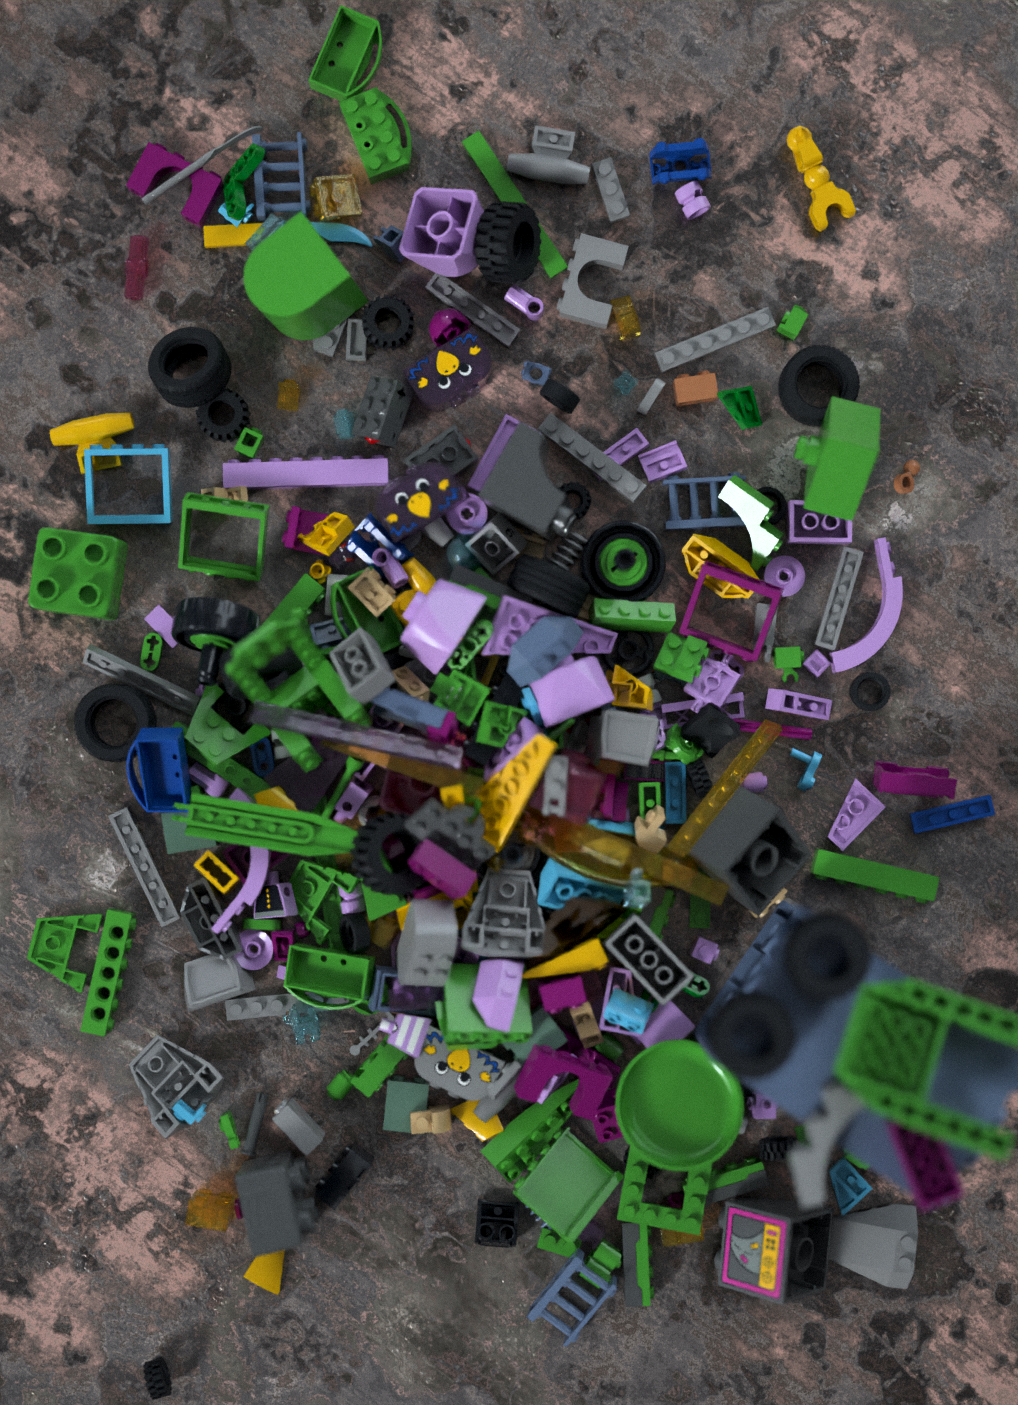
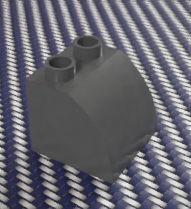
[675,779,812,916]

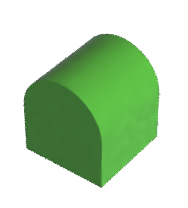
[244,212,368,340]

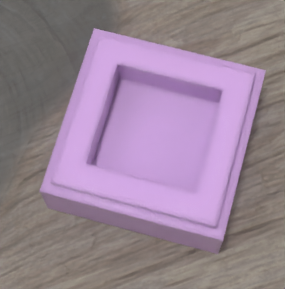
[802,649,831,678]

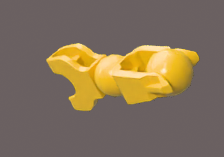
[787,126,856,232]

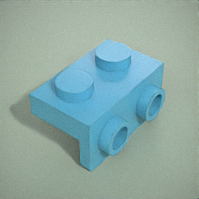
[603,987,654,1034]

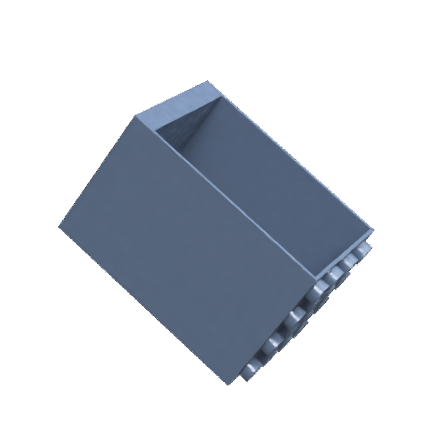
[693,897,1018,1210]

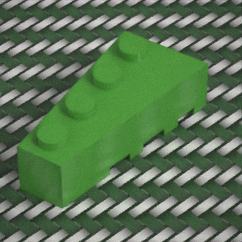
[357,833,408,922]
[350,1014,410,1098]

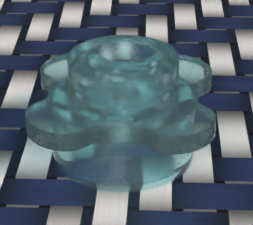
[614,370,638,395]

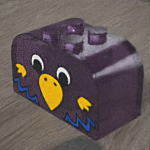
[402,327,492,412]
[376,462,471,543]

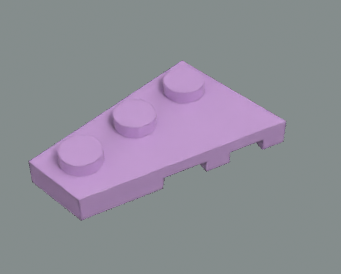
[827,778,885,851]

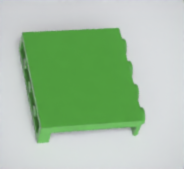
[444,963,532,1044]
[512,1126,624,1243]

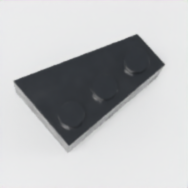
[315,1142,374,1210]

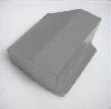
[588,709,660,767]
[184,954,256,1012]

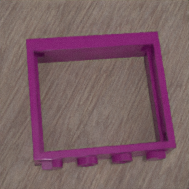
[679,560,784,662]

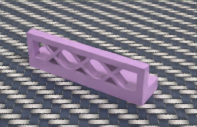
[660,692,745,729]

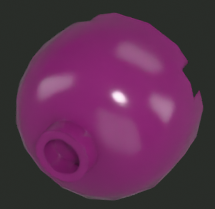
[429,308,471,350]

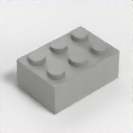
[329,627,396,706]

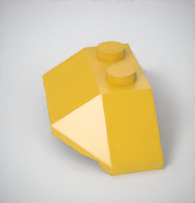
[682,534,760,598]

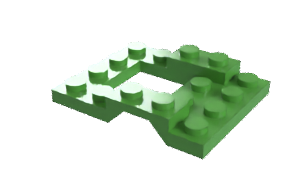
[617,1147,712,1235]

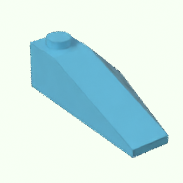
[537,857,628,909]

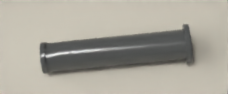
[240,1091,270,1156]

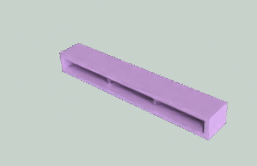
[223,455,389,490]

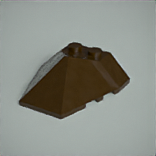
[543,896,628,956]

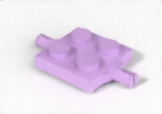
[684,654,741,713]

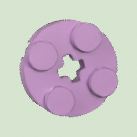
[446,493,488,535]

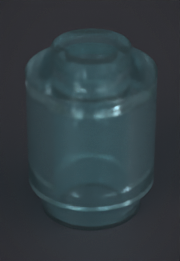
[333,409,355,440]

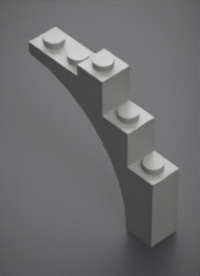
[788,1080,867,1208]

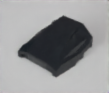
[475,1199,519,1248]

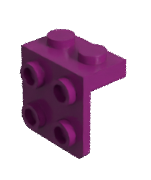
[282,506,329,556]
[592,1087,624,1143]

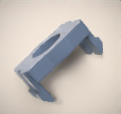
[521,361,552,386]

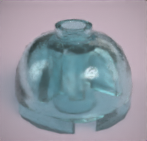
[446,533,484,572]

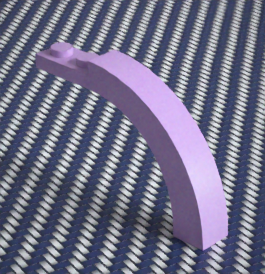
[829,537,903,673]
[211,788,271,934]

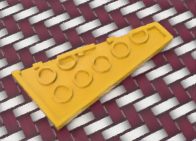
[468,734,558,852]

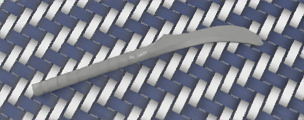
[141,126,264,205]

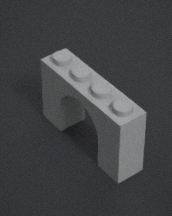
[556,233,629,329]

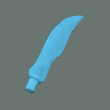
[310,222,373,248]
[582,818,665,836]

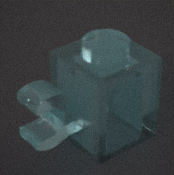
[624,868,651,908]

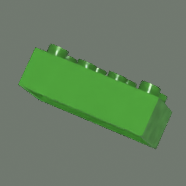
[308,5,383,101]
[339,87,412,185]
[330,566,404,653]
[284,943,376,1010]

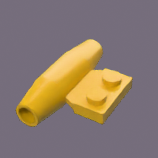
[50,412,135,474]
[389,557,436,628]

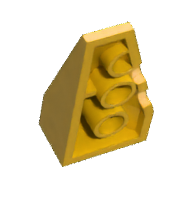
[522,935,609,979]

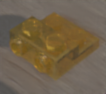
[309,174,363,222]

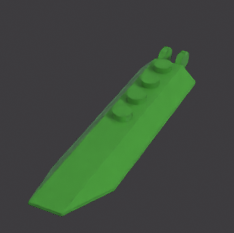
[171,793,357,856]

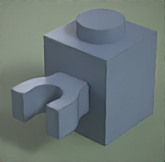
[373,225,405,262]

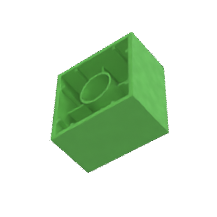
[794,396,880,521]

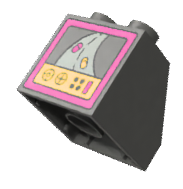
[715,1196,834,1305]

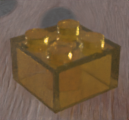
[185,1188,236,1232]

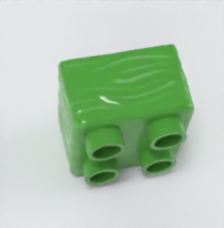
[28,527,128,620]

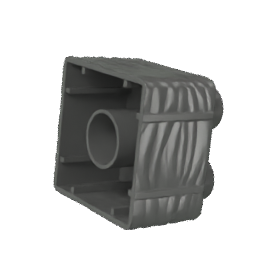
[235,1150,319,1258]

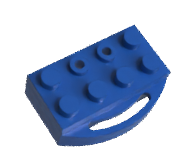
[126,728,191,812]

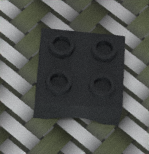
[681,703,740,758]

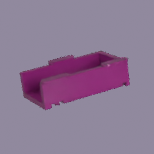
[873,761,957,800]

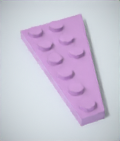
[481,594,618,655]

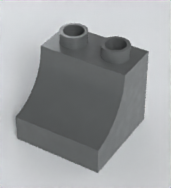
[478,421,577,542]

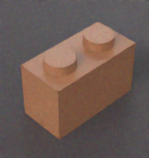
[673,371,718,407]

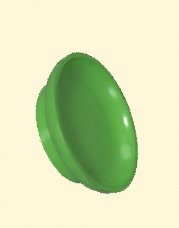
[615,1040,744,1171]

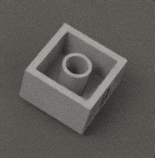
[465,512,528,575]

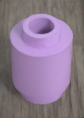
[737,772,767,793]

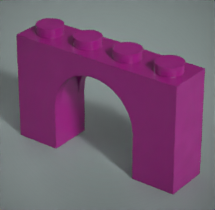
[126,142,223,228]
[513,1044,613,1120]

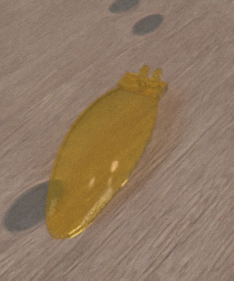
[513,803,698,888]

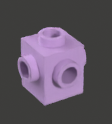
[747,1091,778,1119]

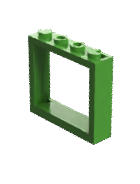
[178,492,270,582]

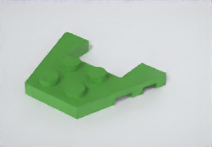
[184,684,271,766]
[288,859,360,945]
[27,914,104,993]

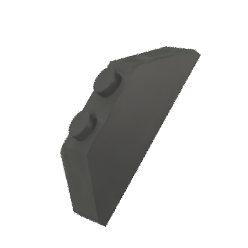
[180,877,243,960]

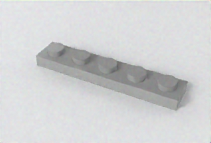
[425,273,520,348]
[814,546,864,651]

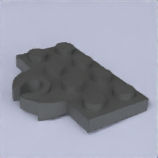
[403,798,496,871]

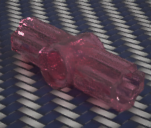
[124,235,149,301]

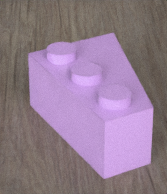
[599,967,642,1037]

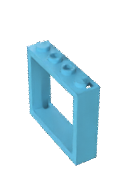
[84,444,173,524]

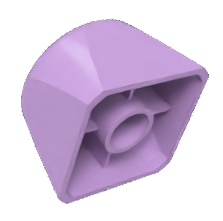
[399,187,484,277]
[400,579,487,675]
[528,654,615,729]

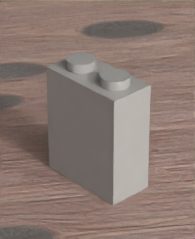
[272,1097,326,1156]

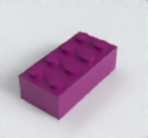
[884,1118,964,1211]

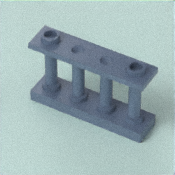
[252,132,311,222]
[662,472,746,531]
[527,1248,618,1347]

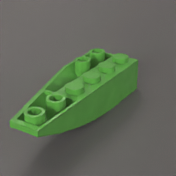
[481,1079,579,1184]

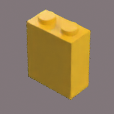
[194,850,241,896]

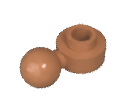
[894,460,920,494]

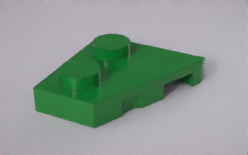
[717,386,763,430]

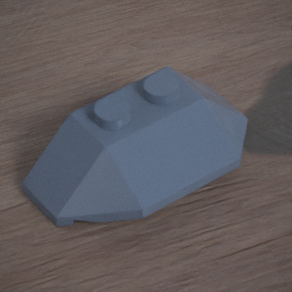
[507,616,583,687]

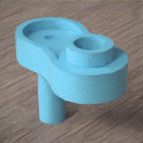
[790,748,822,792]

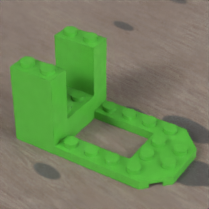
[226,617,373,773]

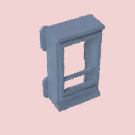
[370,687,448,737]
[368,965,445,1016]

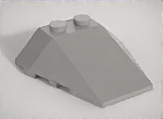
[462,868,545,959]
[129,1035,224,1139]
[829,1203,918,1289]

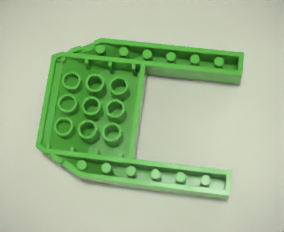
[834,979,1018,1161]

